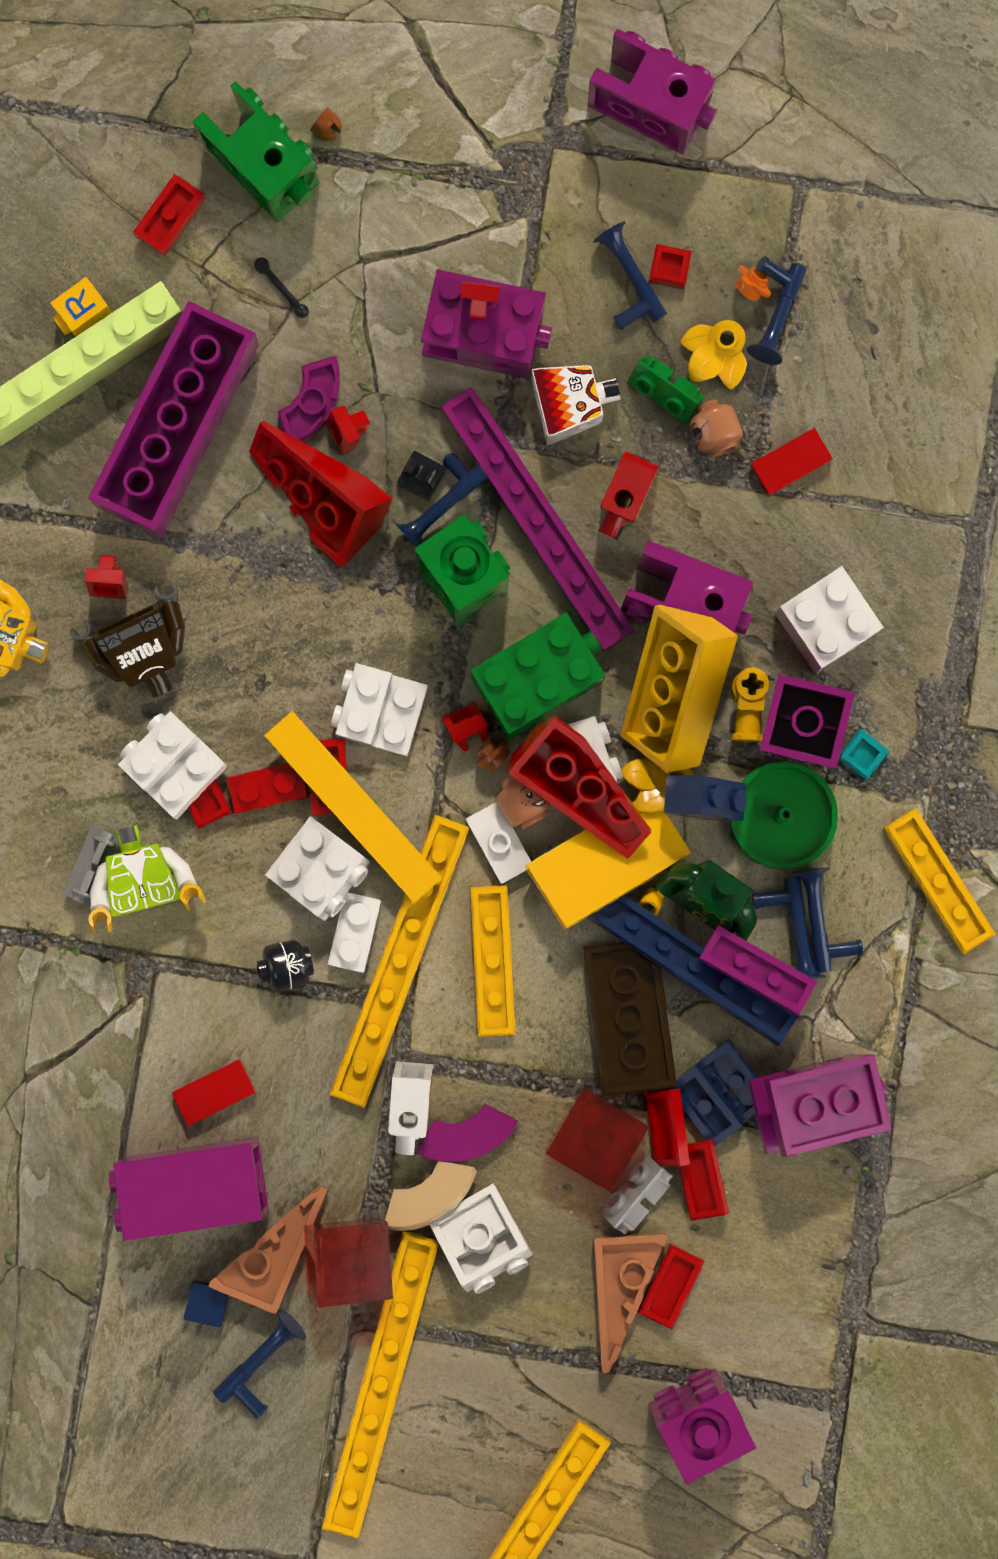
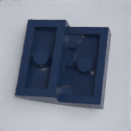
[671,1038,759,1146]

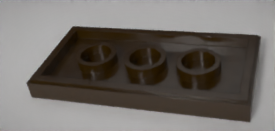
[583,942,677,1097]

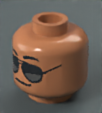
[690,400,743,457]

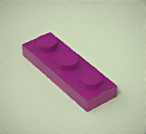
[698,925,817,1016]

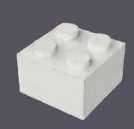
[775,566,884,674]

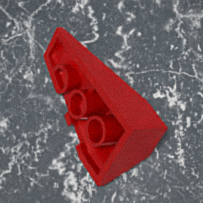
[249,421,393,567]
[508,715,651,859]

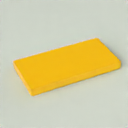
[525,800,691,930]

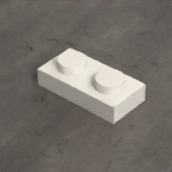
[328,892,382,973]

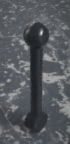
[254,257,309,318]

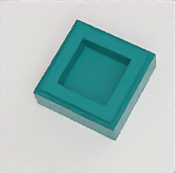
[839,728,890,781]

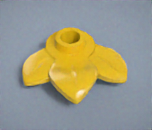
[680,320,747,389]
[621,755,694,813]

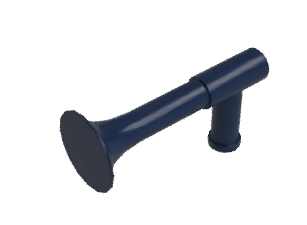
[593,221,667,330]
[746,256,807,365]
[394,453,489,548]
[792,867,863,973]
[753,877,826,980]
[213,1309,306,1419]

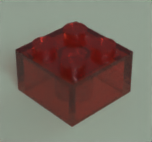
[544,1085,650,1193]
[304,1218,393,1308]

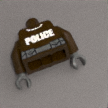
[70,582,185,698]

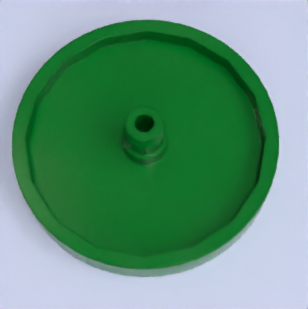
[729,762,838,870]

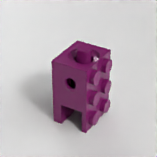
[587,29,718,155]
[421,269,552,379]
[621,540,754,635]
[748,1054,892,1157]
[649,1368,756,1485]

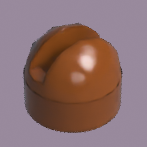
[310,107,342,141]

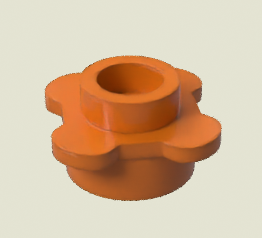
[735,265,771,301]

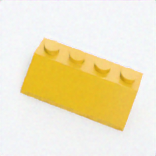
[620,605,738,773]

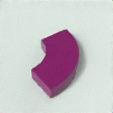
[277,355,340,442]
[417,1103,518,1162]

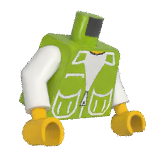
[88,825,206,934]

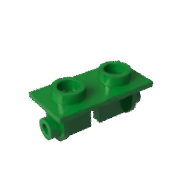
[627,355,705,424]

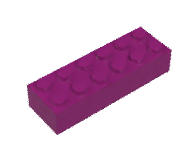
[88,301,259,539]

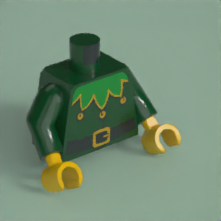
[639,860,758,941]

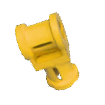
[731,667,769,742]

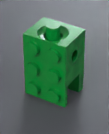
[192,81,320,223]
[414,514,511,628]
[470,612,606,740]

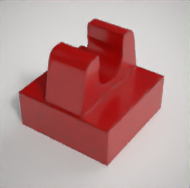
[460,281,501,320]
[325,405,371,455]
[84,555,128,599]
[441,701,488,751]

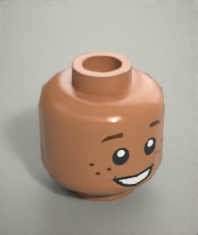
[496,776,551,831]

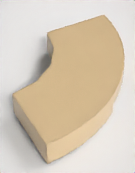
[383,1161,477,1231]

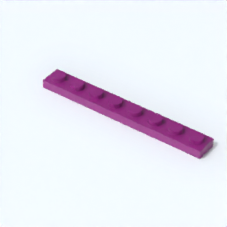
[441,387,634,652]

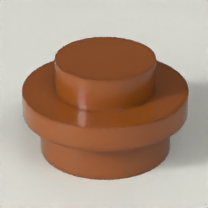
[476,738,511,772]

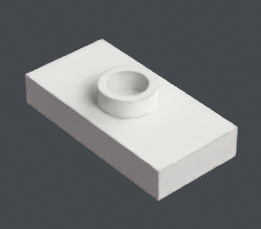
[465,802,531,884]

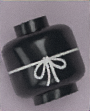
[256,940,314,993]

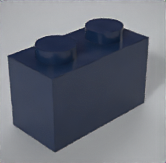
[664,775,747,821]

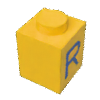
[50,277,112,337]

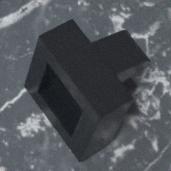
[397,450,447,502]

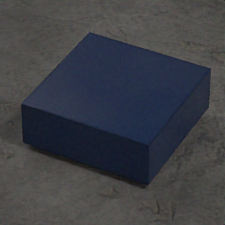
[183,1280,229,1328]

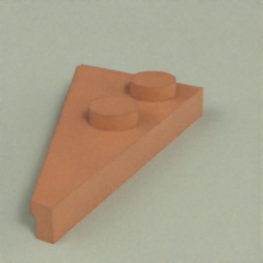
[208,1186,328,1315]
[593,1232,667,1373]

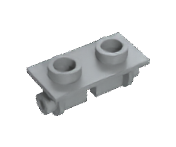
[62,825,121,906]
[600,1155,673,1235]

